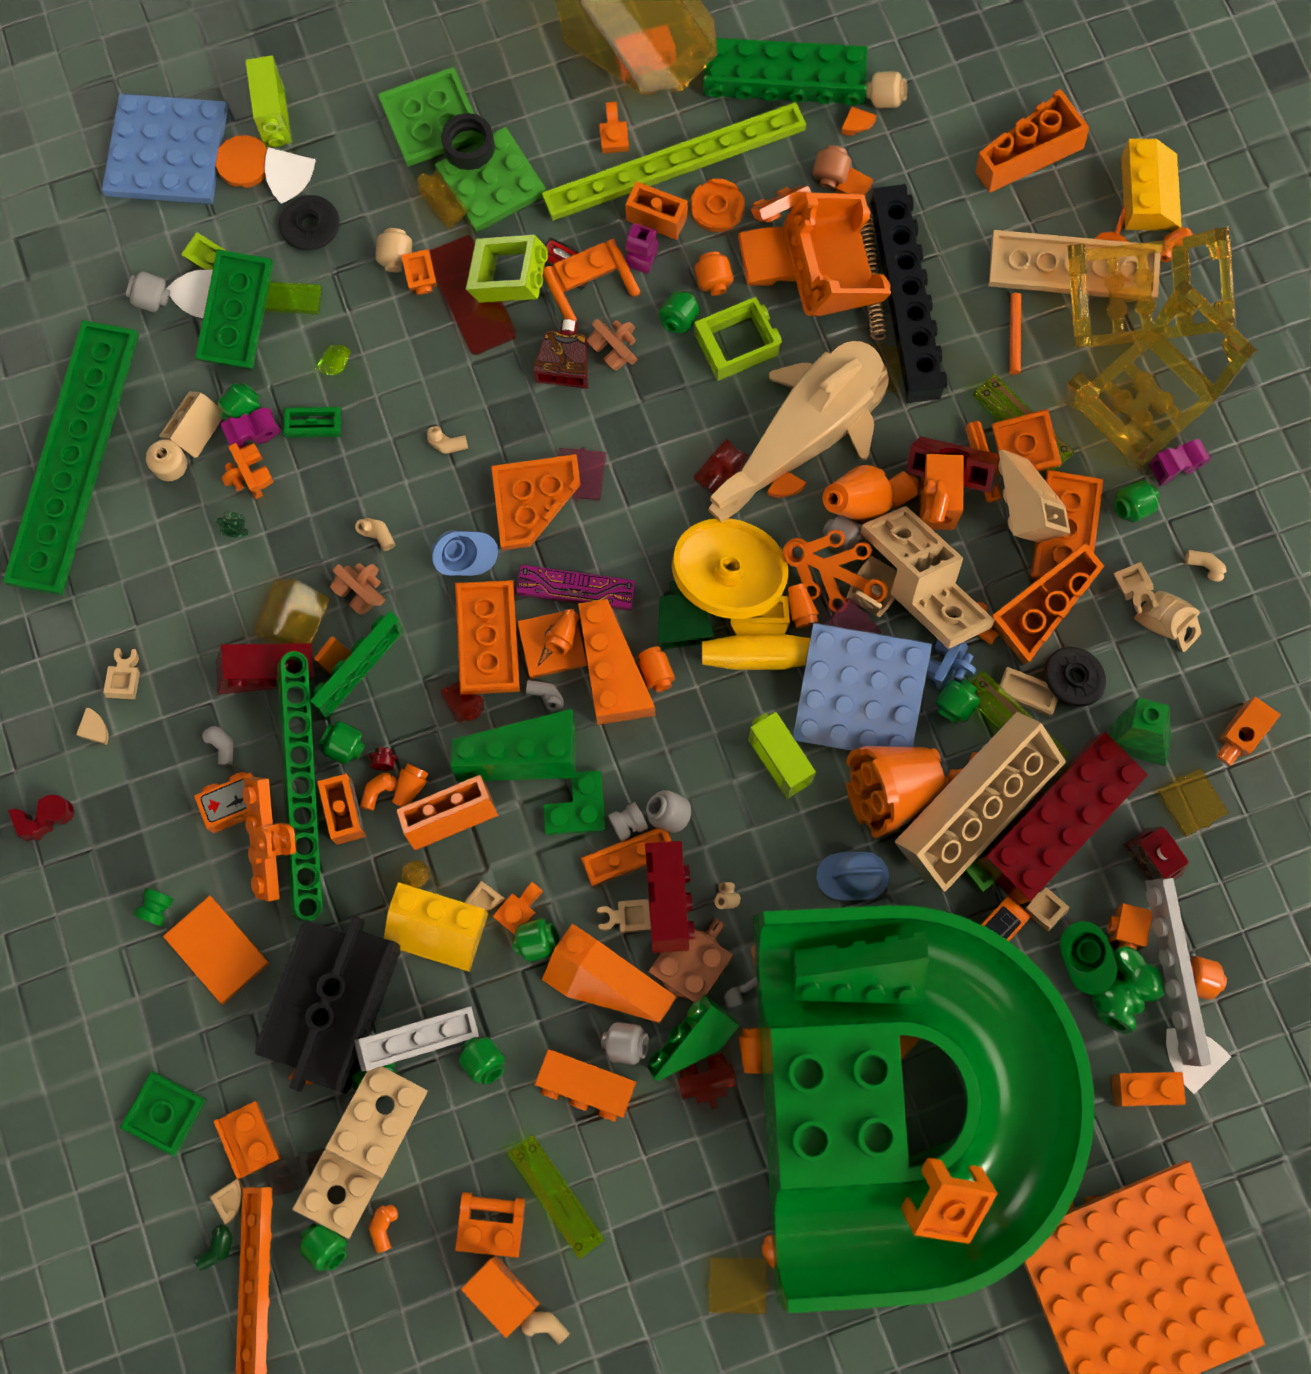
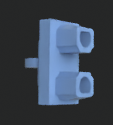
[926,640,976,691]

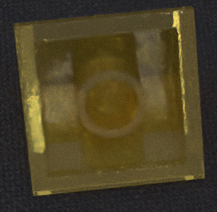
[253,580,329,644]

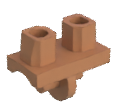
[587,318,638,371]
[330,563,386,615]

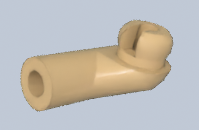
[427,426,468,454]
[521,1312,570,1345]

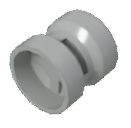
[608,802,648,842]

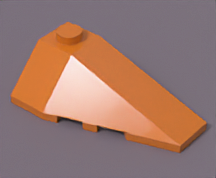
[542,923,677,1023]

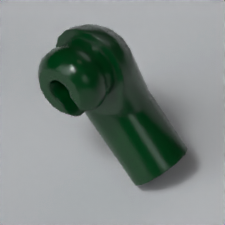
[194,1225,233,1271]

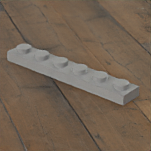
[1145,878,1212,1067]

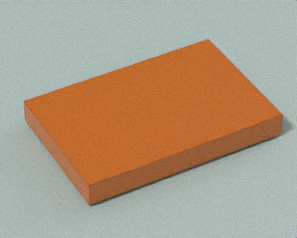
[163,895,270,1005]

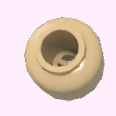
[866,72,907,108]
[376,228,412,272]
[146,440,187,481]

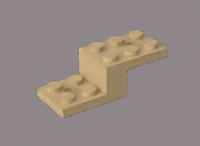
[860,506,995,649]
[292,1066,428,1239]

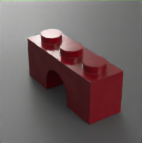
[906,436,1000,493]

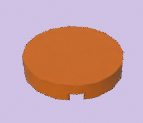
[215,135,267,188]
[690,179,745,232]

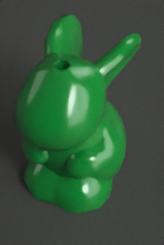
[1091,946,1165,1035]

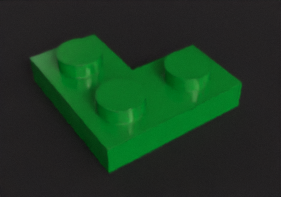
[543,770,606,836]

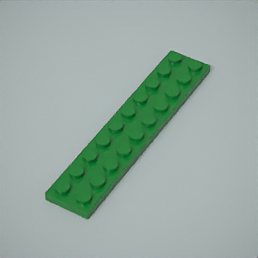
[3,320,139,596]

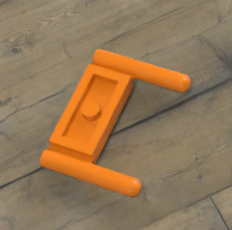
[543,238,640,322]

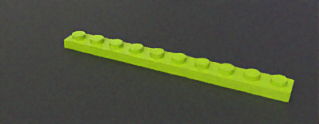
[542,102,806,221]

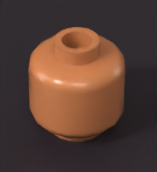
[812,145,852,189]

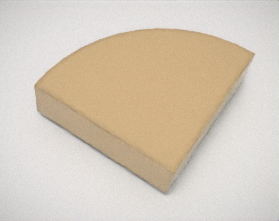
[76,707,109,745]
[464,881,505,911]
[209,1179,243,1224]

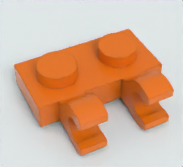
[751,185,811,223]

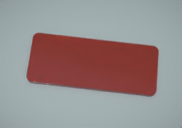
[429,235,517,355]

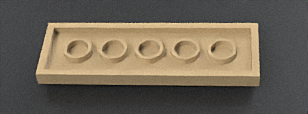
[988,230,1161,302]

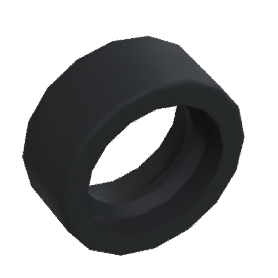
[441,113,495,170]

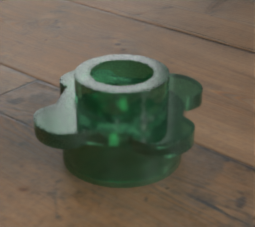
[216,512,248,538]

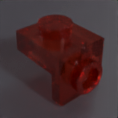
[441,681,484,723]

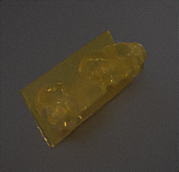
[417,170,469,230]

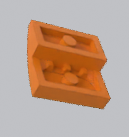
[738,226,796,286]

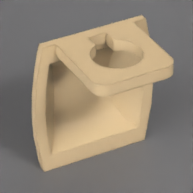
[846,556,897,618]
[1134,590,1201,652]

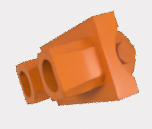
[222,443,274,499]

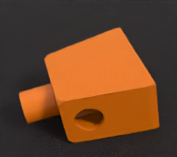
[1216,697,1281,767]

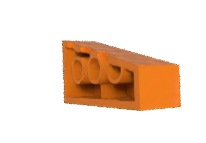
[578,599,656,725]

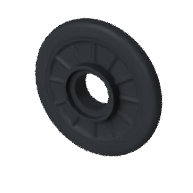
[279,195,339,250]
[1044,647,1106,707]

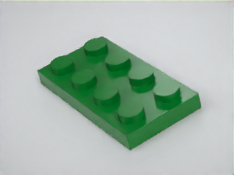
[195,249,274,371]
[310,611,404,720]

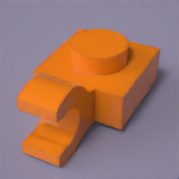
[599,101,629,154]
[493,882,543,935]

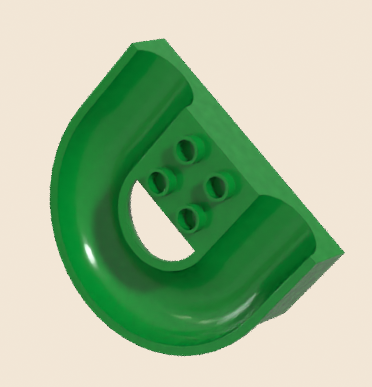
[753,905,1095,1313]

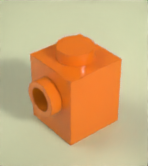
[1107,903,1152,950]

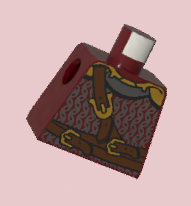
[533,319,588,389]
[1123,826,1189,881]

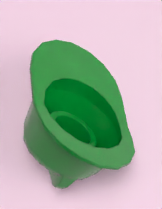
[1060,921,1118,995]

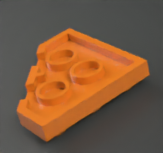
[491,454,581,551]

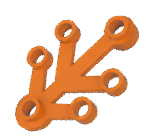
[783,529,888,613]

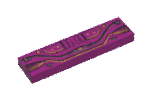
[516,565,635,611]

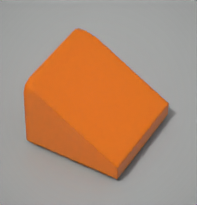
[314,636,352,675]

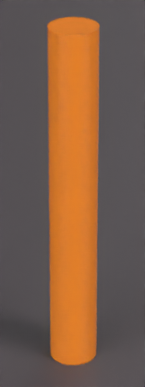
[1009,293,1021,375]

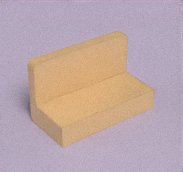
[159,391,223,458]

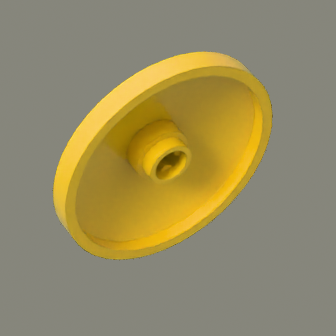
[672,518,788,619]

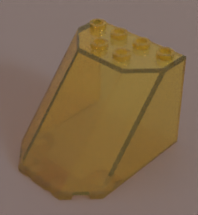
[555,0,718,96]

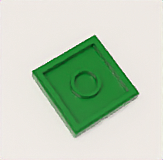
[119,1071,207,1156]

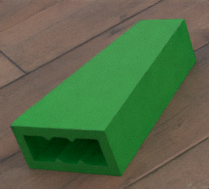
[1109,697,1172,766]

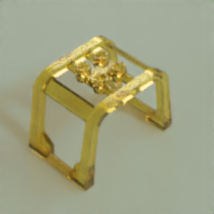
[1067,227,1236,349]
[1066,280,1257,472]

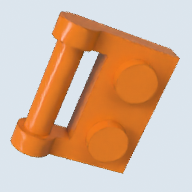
[455,1192,526,1258]

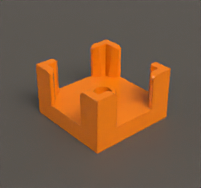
[900,1158,998,1244]

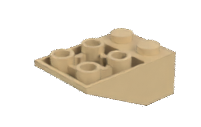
[998,449,1071,543]

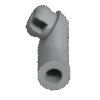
[526,680,564,712]
[202,726,233,767]

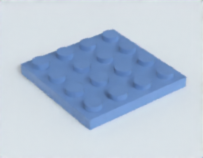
[102,94,228,204]
[793,622,932,751]

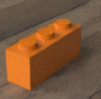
[396,775,498,850]
[535,1049,637,1122]

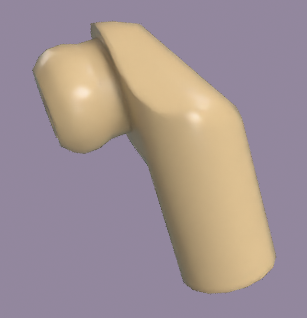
[355,518,396,551]
[1185,550,1226,582]
[714,882,740,909]

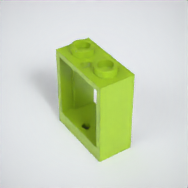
[245,55,292,147]
[466,235,548,303]
[694,296,782,381]
[748,712,816,799]

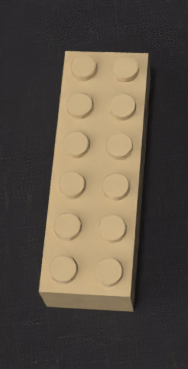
[894,712,1066,892]

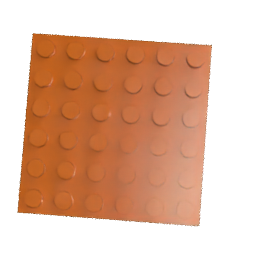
[1024,1160,1265,1374]

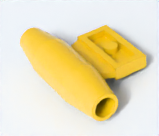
[702,596,810,670]

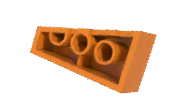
[976,88,1089,193]
[991,543,1104,665]

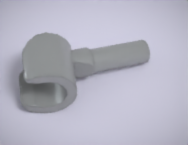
[724,977,757,1008]

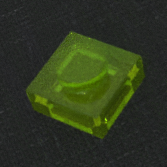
[316,345,351,375]

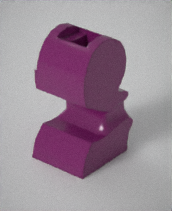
[625,223,659,274]
[220,408,280,448]
[1148,439,1211,487]

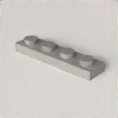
[354,1006,479,1071]

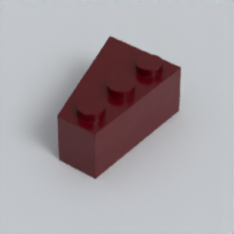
[216,643,314,695]
[645,841,695,953]

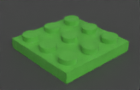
[378,67,483,167]
[435,127,547,233]

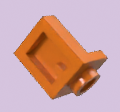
[401,249,437,295]

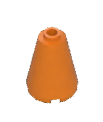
[822,465,894,523]

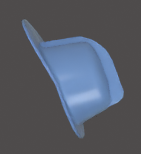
[432,530,498,576]
[816,852,889,901]

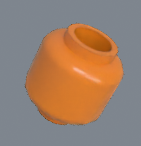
[694,251,734,296]
[1190,956,1227,1000]

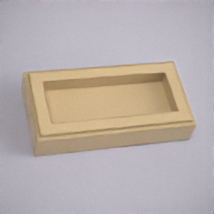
[997,667,1058,717]

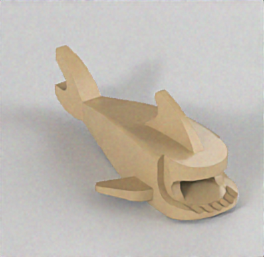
[708,341,889,522]

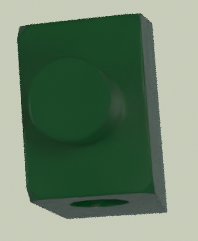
[658,580,714,650]

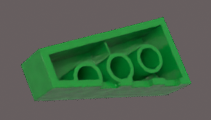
[451,709,576,782]
[792,931,929,1004]

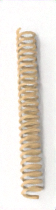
[860,213,887,340]

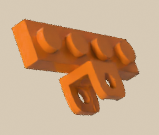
[242,777,296,901]

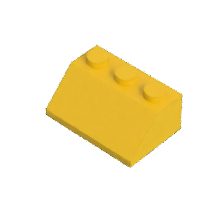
[1121,139,1182,231]
[383,882,488,972]

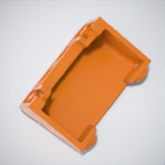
[784,192,891,316]

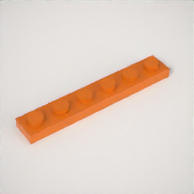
[235,1187,273,1374]

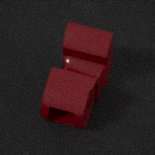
[8,795,74,842]

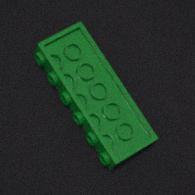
[703,37,868,106]

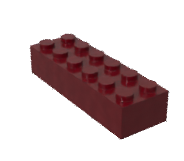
[975,732,1148,905]

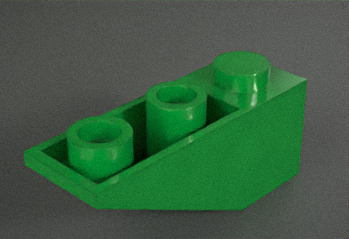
[647,994,740,1081]

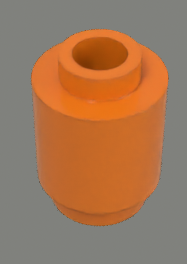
[888,471,920,510]
[638,646,675,693]

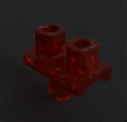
[694,439,749,494]
[678,1053,736,1110]

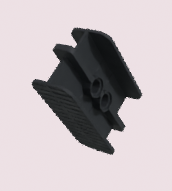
[255,915,400,1094]

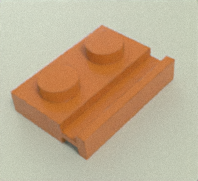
[214,1101,281,1179]

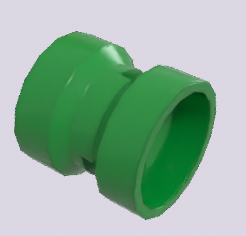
[133,887,174,927]

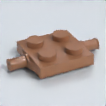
[649,918,734,1003]

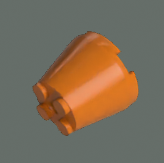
[846,746,950,838]

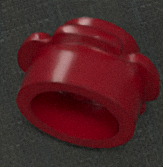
[368,747,398,771]

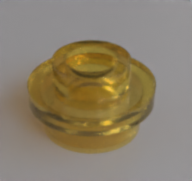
[401,860,431,888]

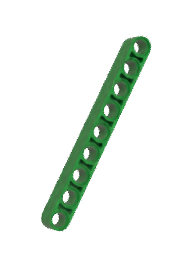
[277,651,322,922]

